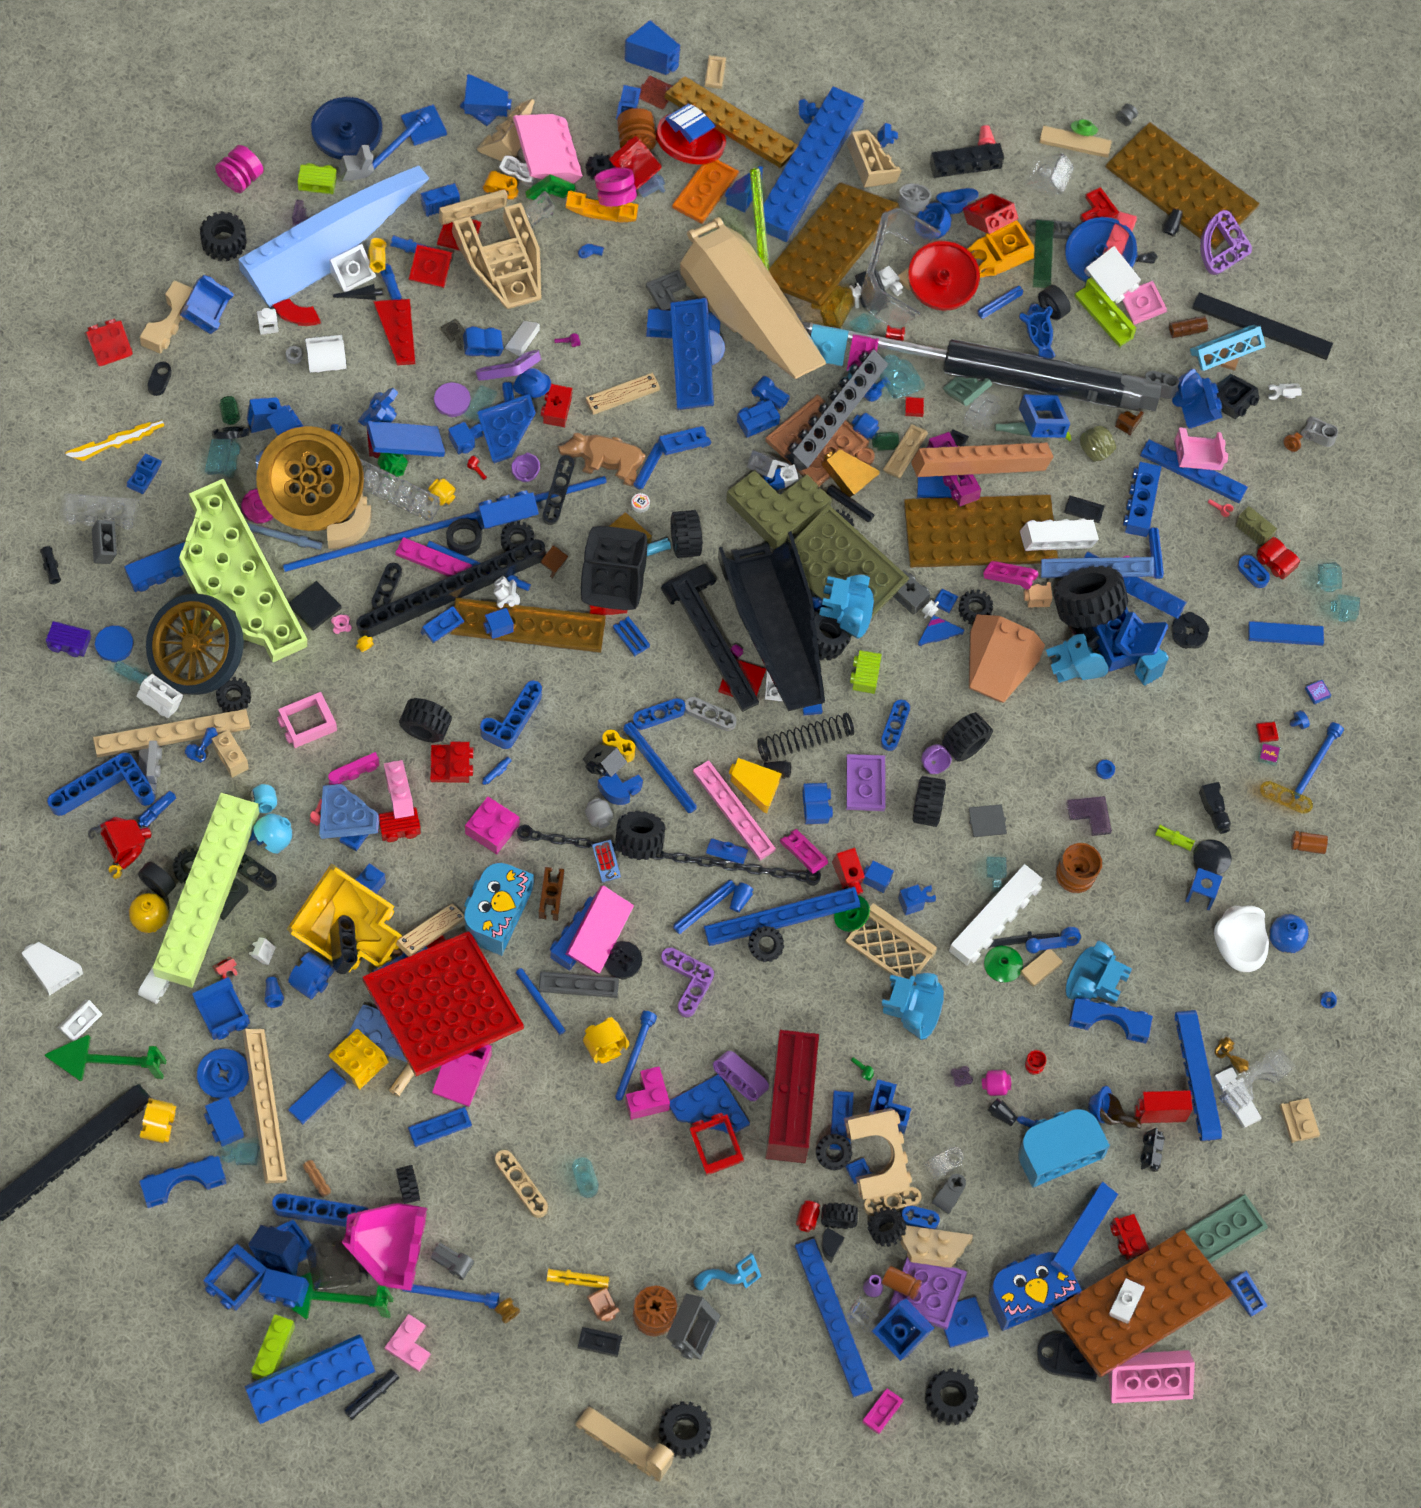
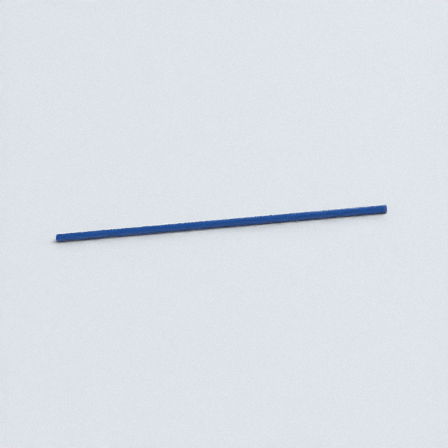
[283,476,607,572]

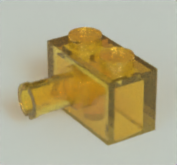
[811,286,855,329]

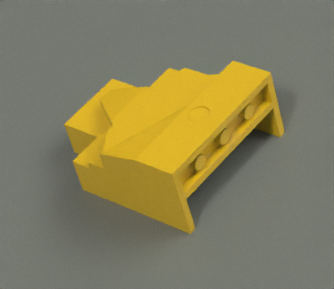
[287,863,403,972]

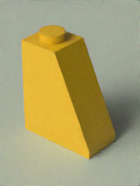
[729,758,781,813]

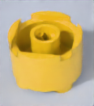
[583,1017,629,1064]
[140,1098,177,1143]

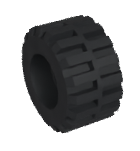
[200,211,247,261]
[670,510,702,558]
[814,609,852,660]
[399,698,452,743]
[942,712,993,762]
[912,776,946,827]
[615,811,665,860]
[925,1368,979,1426]
[659,1401,712,1459]

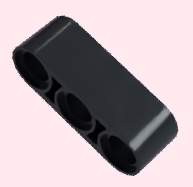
[661,564,717,605]
[330,915,358,974]

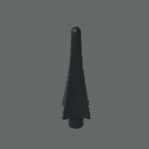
[333,284,383,300]

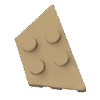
[901,1225,973,1268]

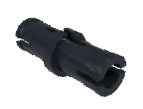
[40,546,61,584]

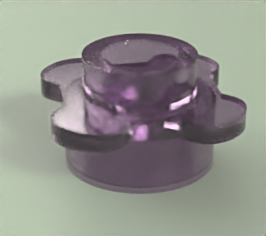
[951,1066,973,1087]

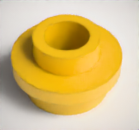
[356,636,374,652]

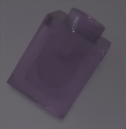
[292,199,310,227]

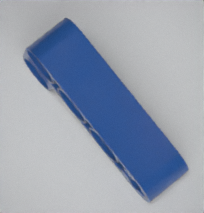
[480,681,542,749]

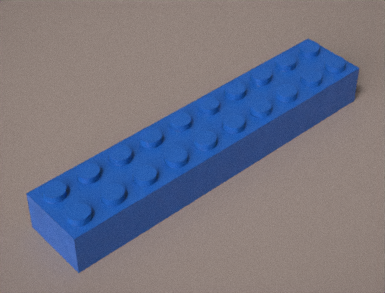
[755,86,864,243]

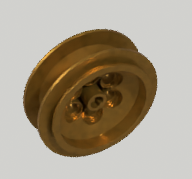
[256,426,364,531]

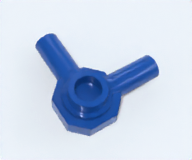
[854,378,889,402]

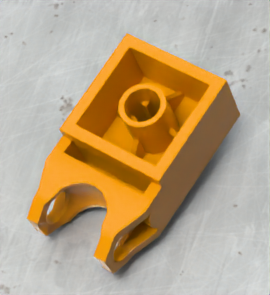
[967,220,1034,277]

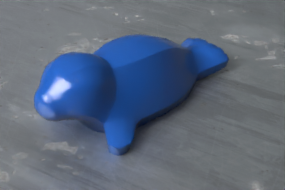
[1019,304,1055,359]

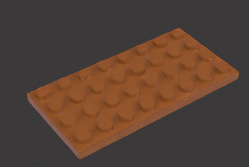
[1052,1229,1233,1378]

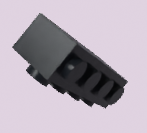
[930,143,1004,178]

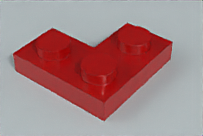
[1080,187,1119,222]

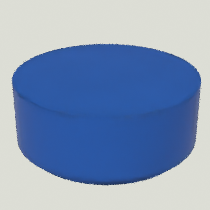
[1096,760,1115,779]

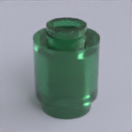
[219,396,241,425]
[872,431,899,451]

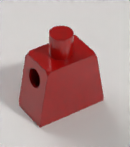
[832,847,865,895]

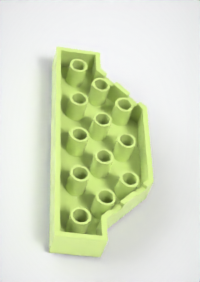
[179,479,307,662]

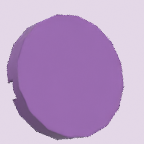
[434,382,471,417]

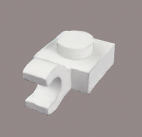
[878,266,903,296]
[1268,384,1301,400]

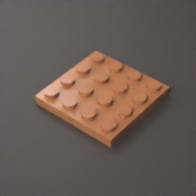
[765,395,869,487]

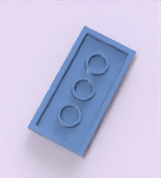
[346,1004,408,1063]

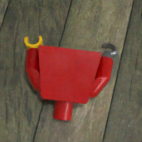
[88,817,151,879]

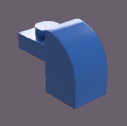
[616,85,641,120]
[597,773,643,805]

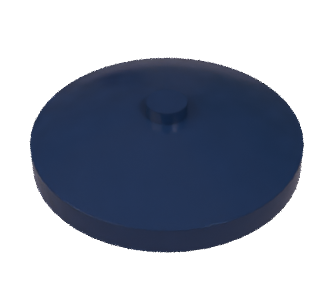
[311,97,383,160]

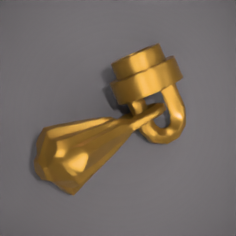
[1215,1036,1249,1074]

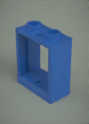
[1019,395,1070,438]
[203,1244,267,1311]

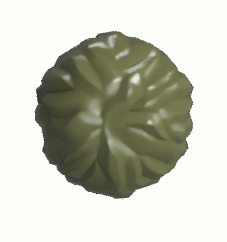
[1080,426,1117,462]

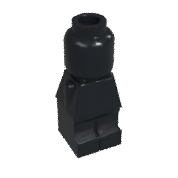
[1199,782,1231,834]

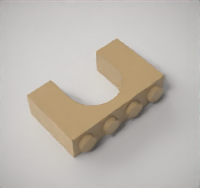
[844,1108,912,1199]

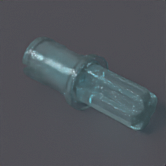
[114,661,148,685]

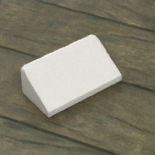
[505,321,540,356]
[57,1000,102,1041]

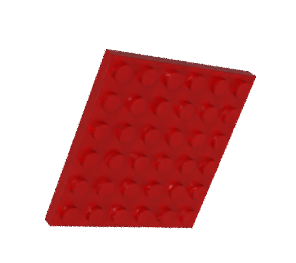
[362,931,524,1076]

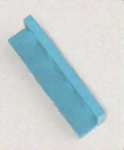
[1190,325,1265,371]

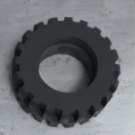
[1053,566,1128,628]

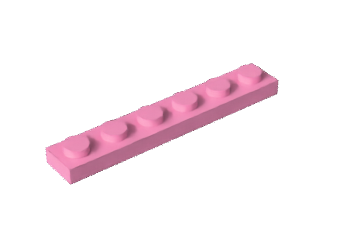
[693,760,776,861]

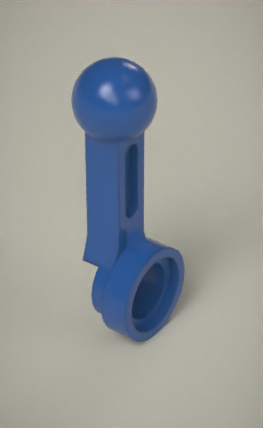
[1025,927,1081,953]

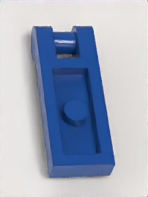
[658,426,711,455]

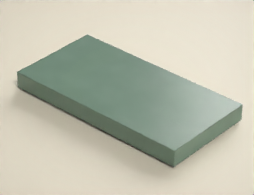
[1185,1194,1268,1264]

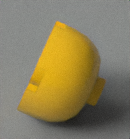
[129,893,169,933]

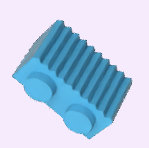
[1134,647,1168,686]

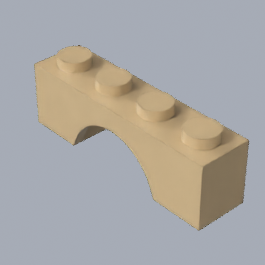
[140,281,193,354]

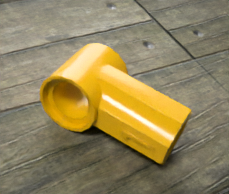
[367,238,386,273]

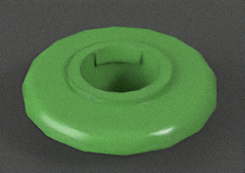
[1071,119,1098,136]

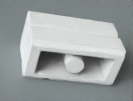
[136,674,183,718]

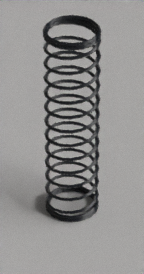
[757,712,855,762]

